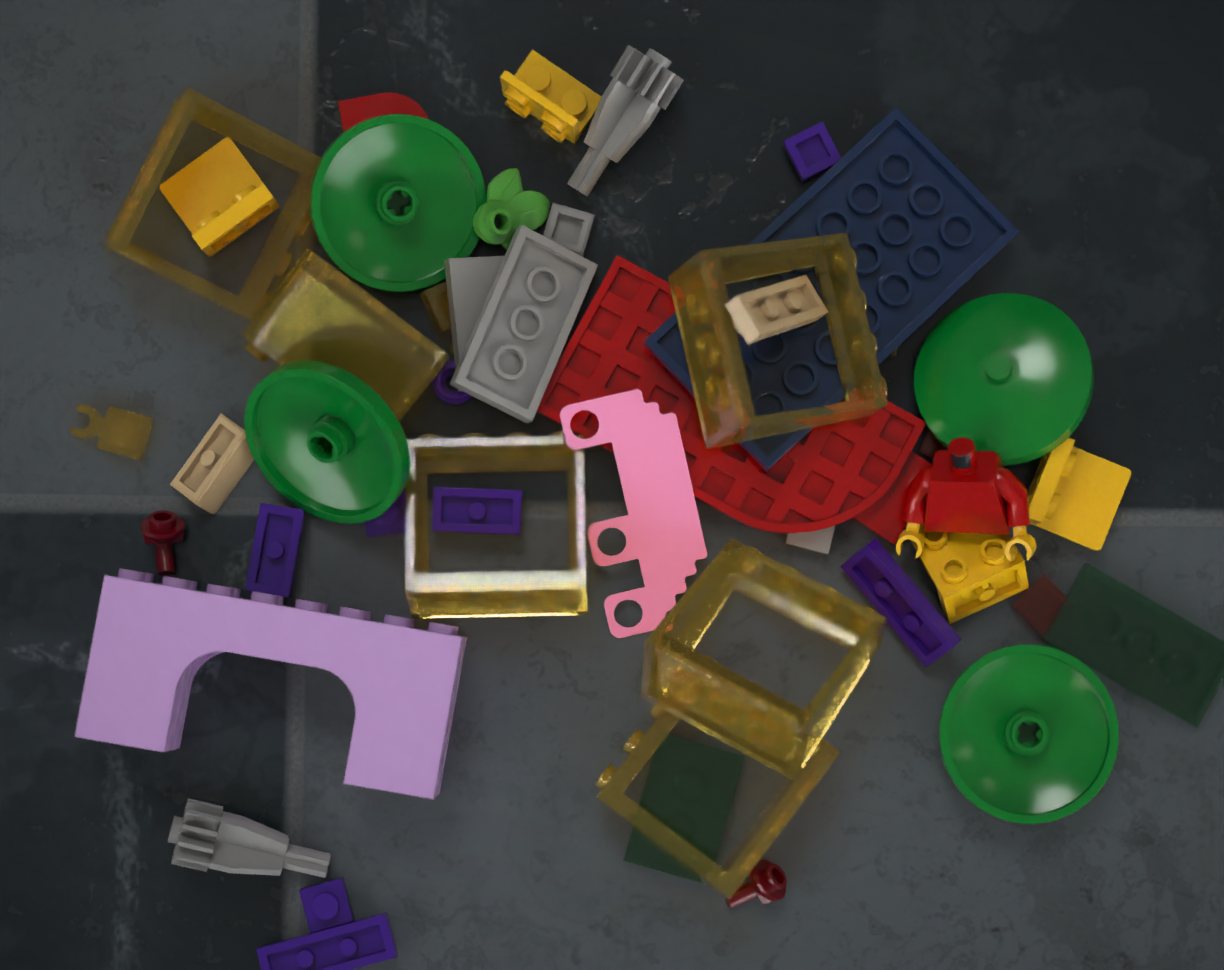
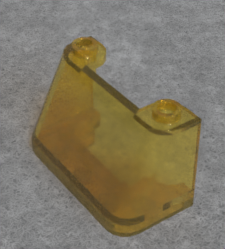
[241,248,450,422]

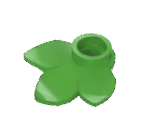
[473,168,551,250]

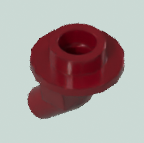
[140,510,185,575]
[723,859,787,909]

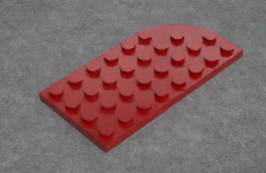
[537,255,926,534]

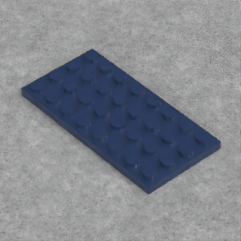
[643,107,1019,472]

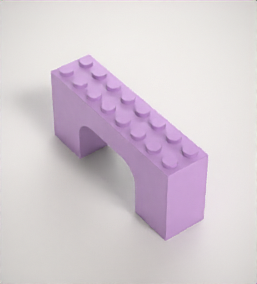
[75,568,467,799]

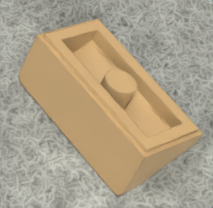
[170,413,254,514]

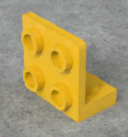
[500,49,601,144]
[159,137,281,258]
[1027,437,1131,551]
[909,524,1029,624]

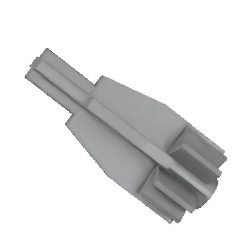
[567,45,684,196]
[167,798,331,878]

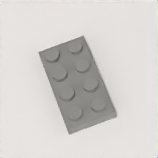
[449,225,598,423]

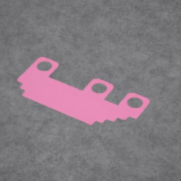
[560,389,707,638]

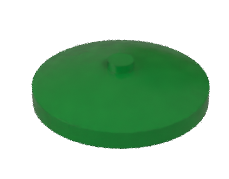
[309,114,487,292]
[914,293,1094,466]
[244,360,410,524]
[938,644,1119,824]

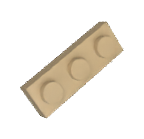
[725,275,828,344]

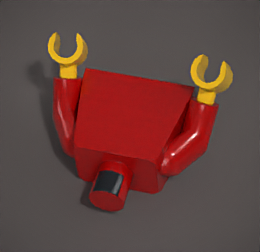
[896,437,1037,562]

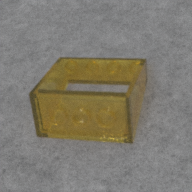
[101,87,321,320]
[668,233,888,449]
[405,431,588,619]
[641,538,886,781]
[594,655,841,898]

